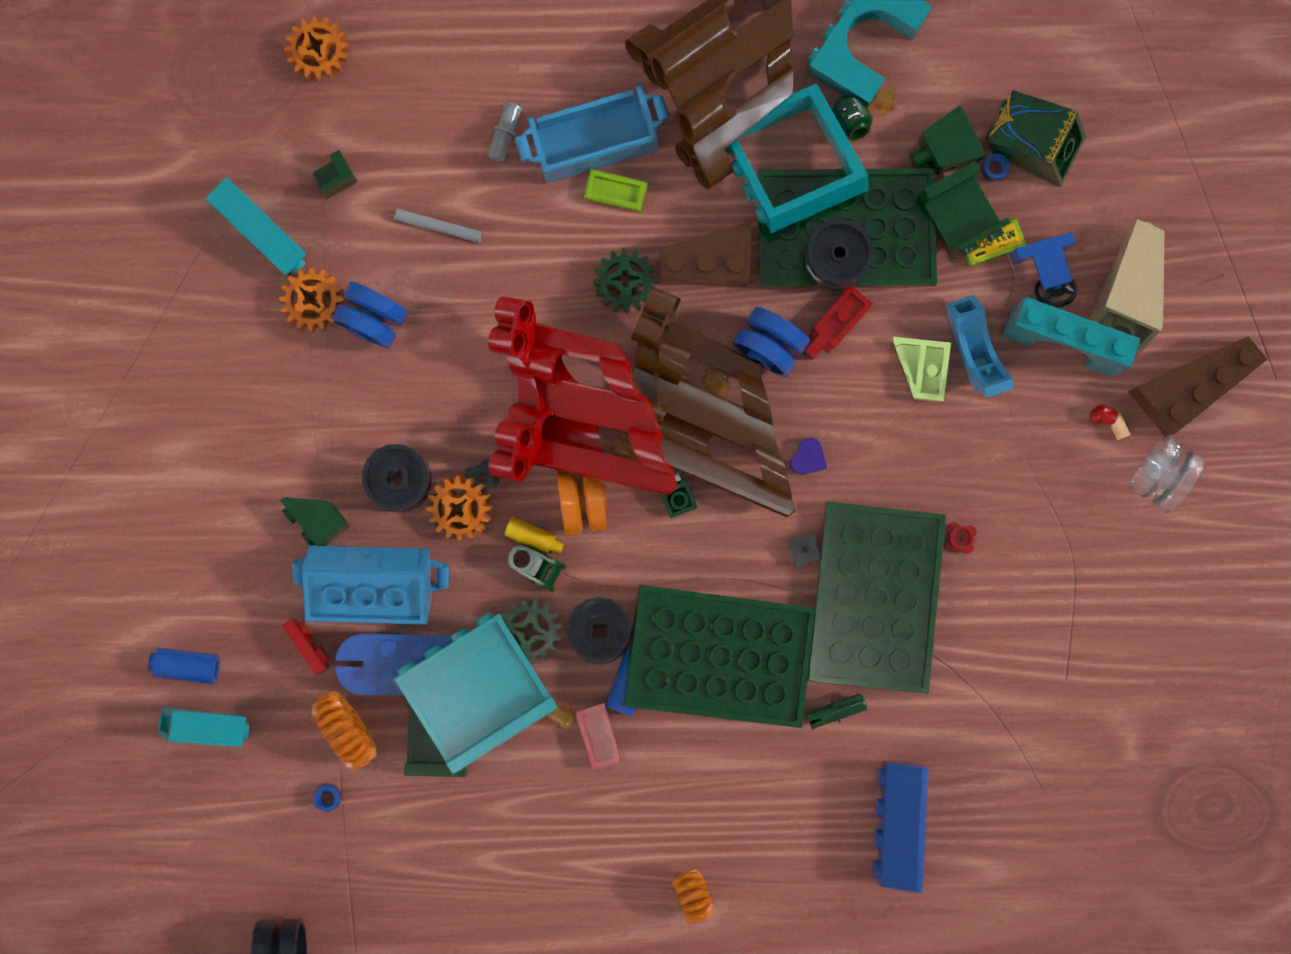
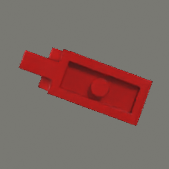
[803,287,873,361]

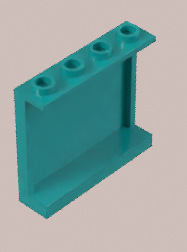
[394,612,558,774]

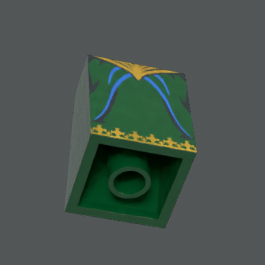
[986,90,1086,187]

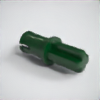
[806,694,867,730]

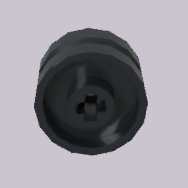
[804,218,874,292]
[362,444,432,512]
[251,918,307,954]

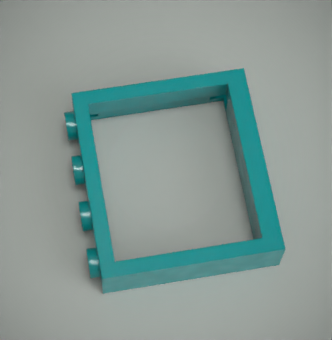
[725,83,868,233]

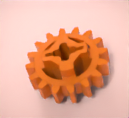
[284,16,350,82]
[279,267,345,333]
[426,475,493,541]

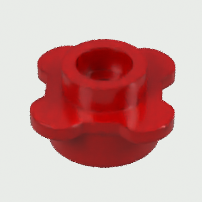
[944,522,977,554]

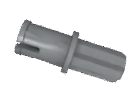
[488,102,523,162]

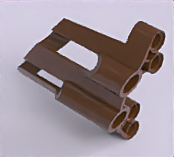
[625,0,793,189]
[614,287,796,517]

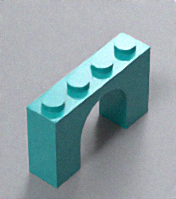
[807,0,933,108]
[1001,297,1141,377]

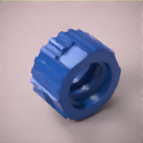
[981,153,1010,182]
[313,783,342,812]

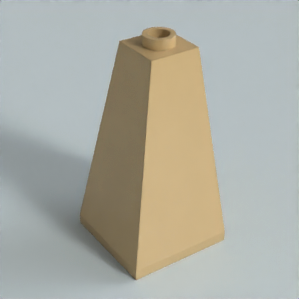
[1089,219,1165,355]

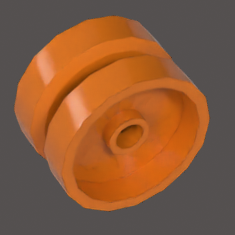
[557,471,608,537]

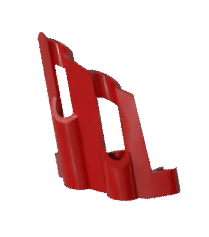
[488,296,678,495]

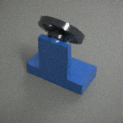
[1010,232,1077,308]

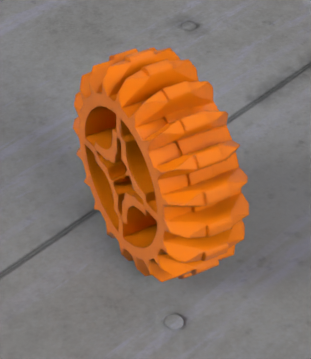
[312,691,377,770]

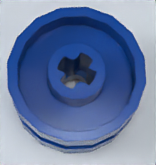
[331,281,409,350]
[732,306,810,378]

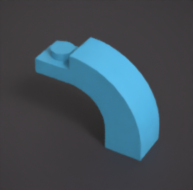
[946,295,1014,398]

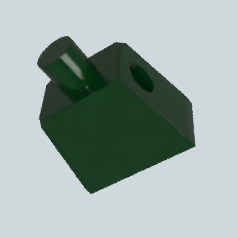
[909,105,986,175]

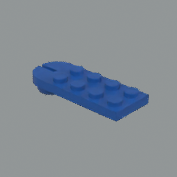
[335,634,452,696]

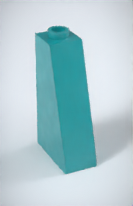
[205,177,306,275]

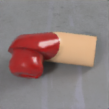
[1090,405,1131,440]

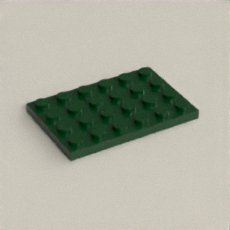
[757,168,937,289]
[808,501,946,694]
[623,585,816,728]

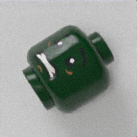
[831,96,873,141]

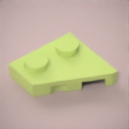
[893,337,951,403]

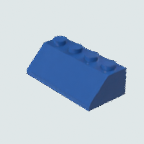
[872,761,929,893]

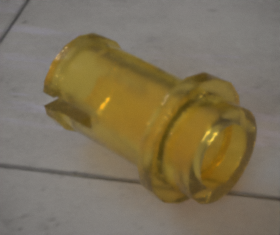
[545,701,576,730]

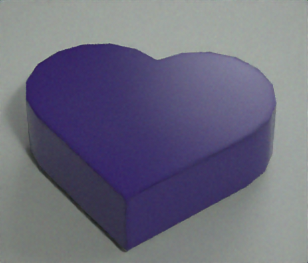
[790,438,827,475]

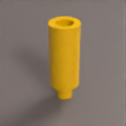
[504,516,565,555]

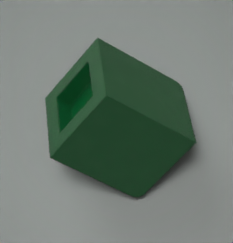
[313,150,358,199]

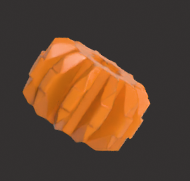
[672,869,714,924]

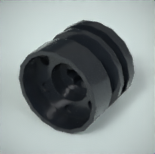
[567,597,632,665]

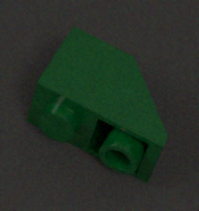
[281,497,351,546]

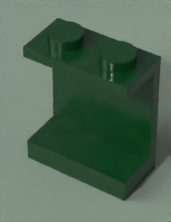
[917,161,1011,257]

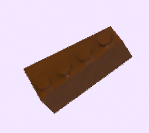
[1128,336,1268,437]

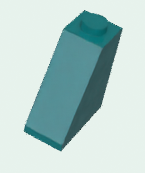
[157,706,249,747]

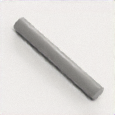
[395,209,483,243]

